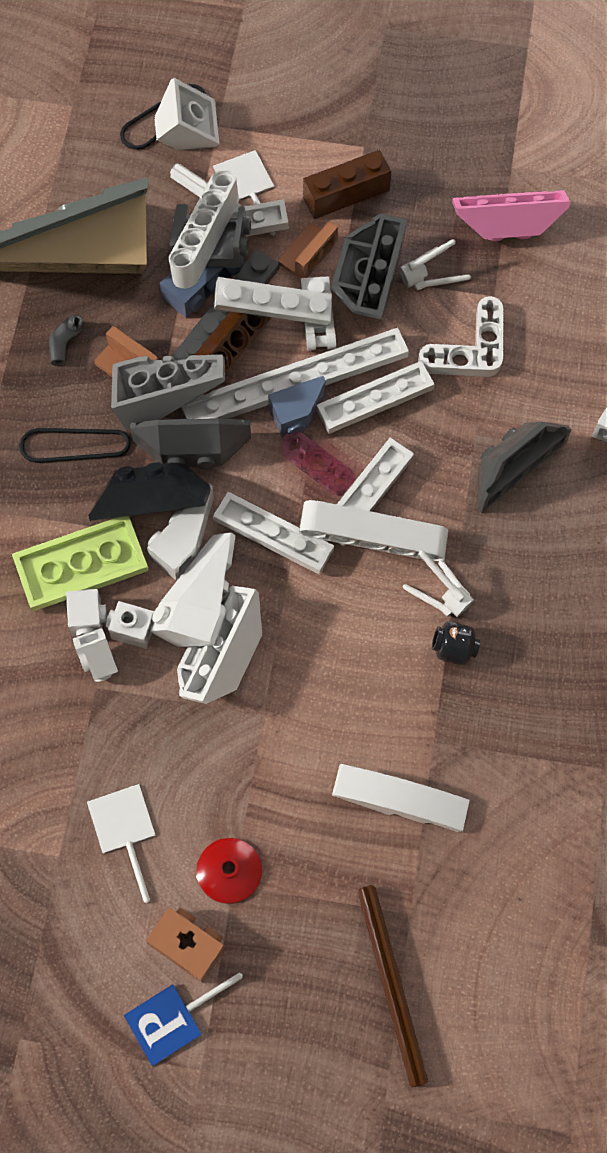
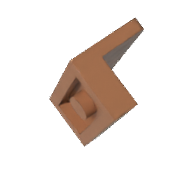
[278,221,338,279]
[94,326,159,377]

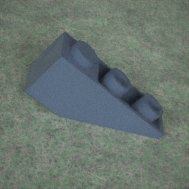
[159,255,244,318]

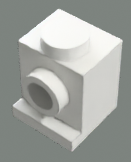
[73,628,118,682]

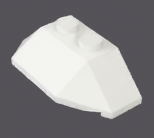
[177,586,262,704]

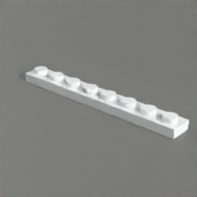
[181,328,409,419]

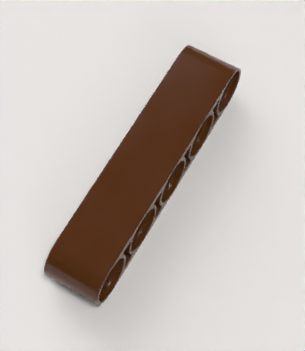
[194,284,277,395]

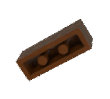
[303,150,392,219]

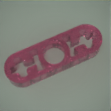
[282,431,355,496]

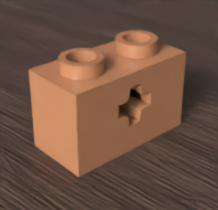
[145,907,225,983]

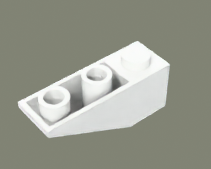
[147,484,214,580]

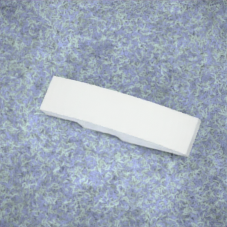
[332,764,469,832]

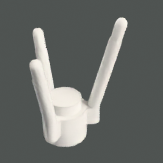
[399,239,471,291]
[403,550,474,617]

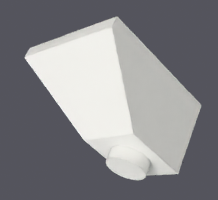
[155,78,220,150]

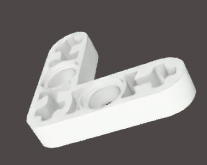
[418,296,503,377]

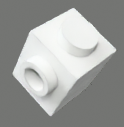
[66,589,108,637]
[106,601,154,649]

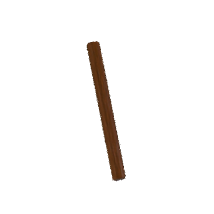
[358,885,428,1088]

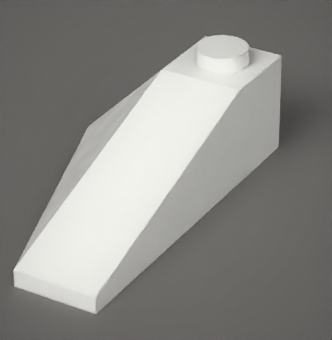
[149,532,236,647]

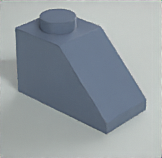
[268,375,326,437]

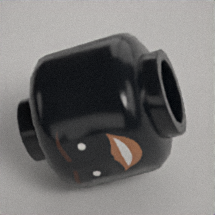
[432,621,480,665]

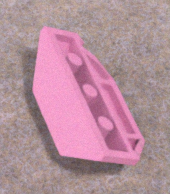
[452,190,570,241]

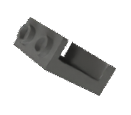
[169,204,251,267]

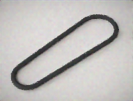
[120,84,205,149]
[19,428,131,463]

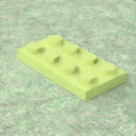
[12,516,149,612]

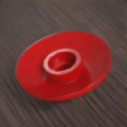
[197,838,262,904]

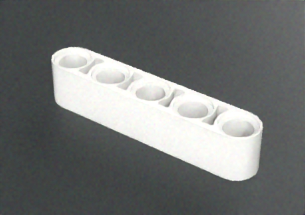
[169,170,239,289]
[299,500,448,561]

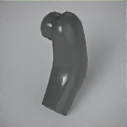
[48,314,84,366]

